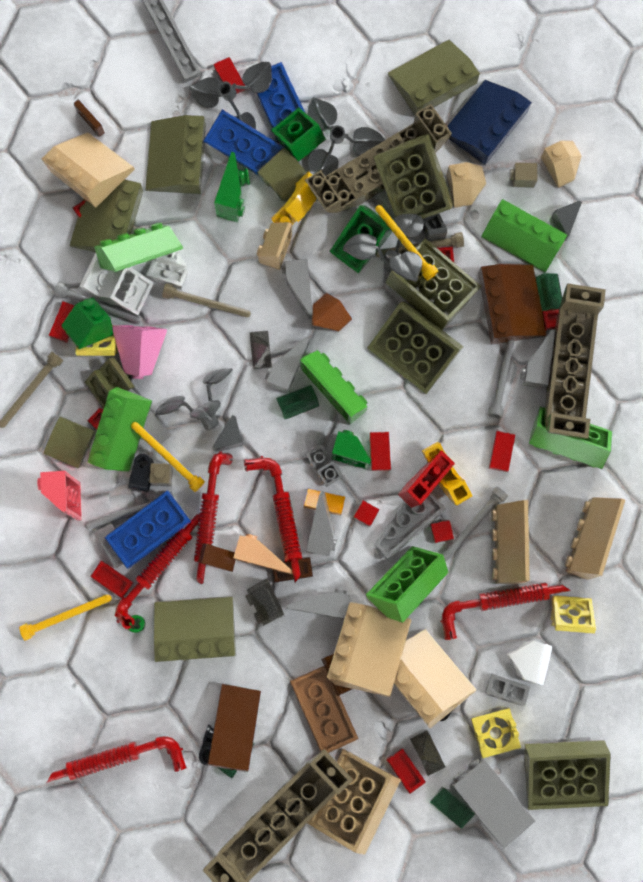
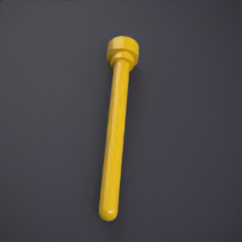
[375,205,439,281]
[131,422,205,492]
[19,594,112,641]

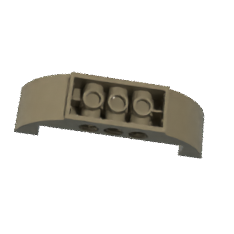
[305,104,452,213]

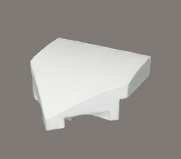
[146,251,188,290]
[507,641,552,685]

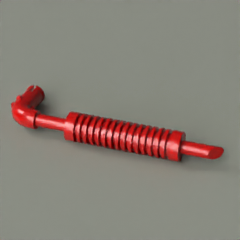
[194,451,233,584]
[244,456,302,583]
[114,514,201,629]
[440,582,571,640]
[46,736,187,783]

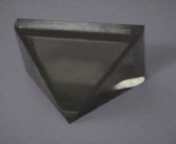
[250,330,272,369]
[410,730,445,776]

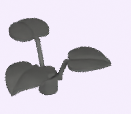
[189,62,272,130]
[308,97,385,176]
[343,214,423,282]
[155,368,233,430]

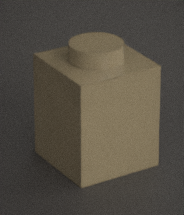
[509,162,538,188]
[149,463,173,487]

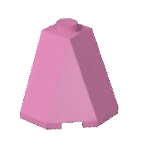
[113,325,167,379]

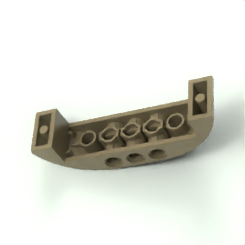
[545,283,606,439]
[202,749,353,882]

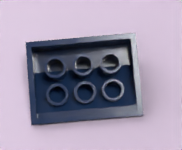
[447,80,532,165]

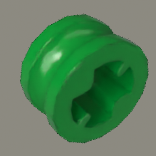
[238,169,250,186]
[129,615,146,633]

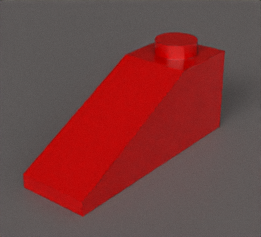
[397,450,455,508]

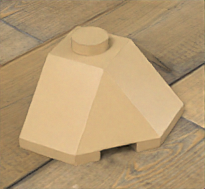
[541,141,582,188]
[446,162,486,208]

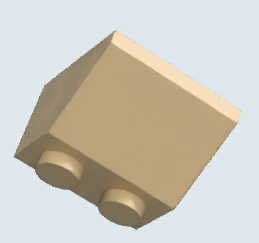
[257,222,292,270]

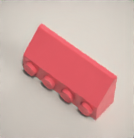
[37,471,82,521]

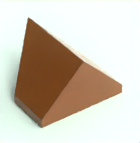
[312,293,352,332]

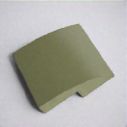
[257,148,307,201]
[85,357,135,409]
[43,416,95,468]

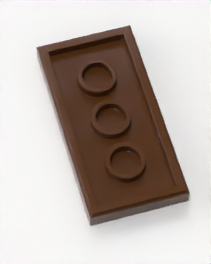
[208,684,261,772]

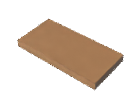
[290,666,359,753]

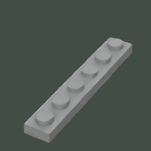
[142,0,202,83]

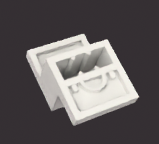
[79,253,154,316]

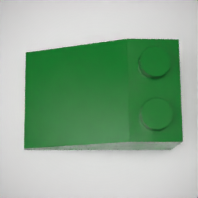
[214,152,245,223]
[329,205,392,273]

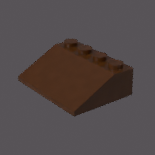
[478,264,547,345]

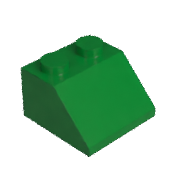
[271,107,326,162]
[61,297,113,349]
[331,430,371,470]

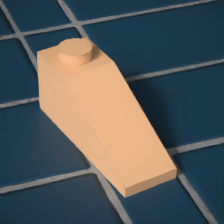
[233,534,293,575]

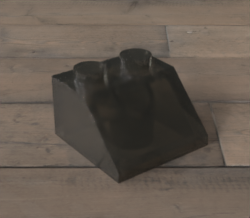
[245,578,285,626]

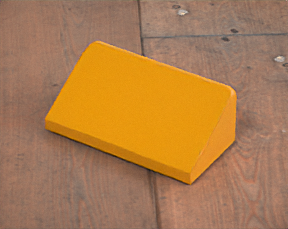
[304,489,345,516]

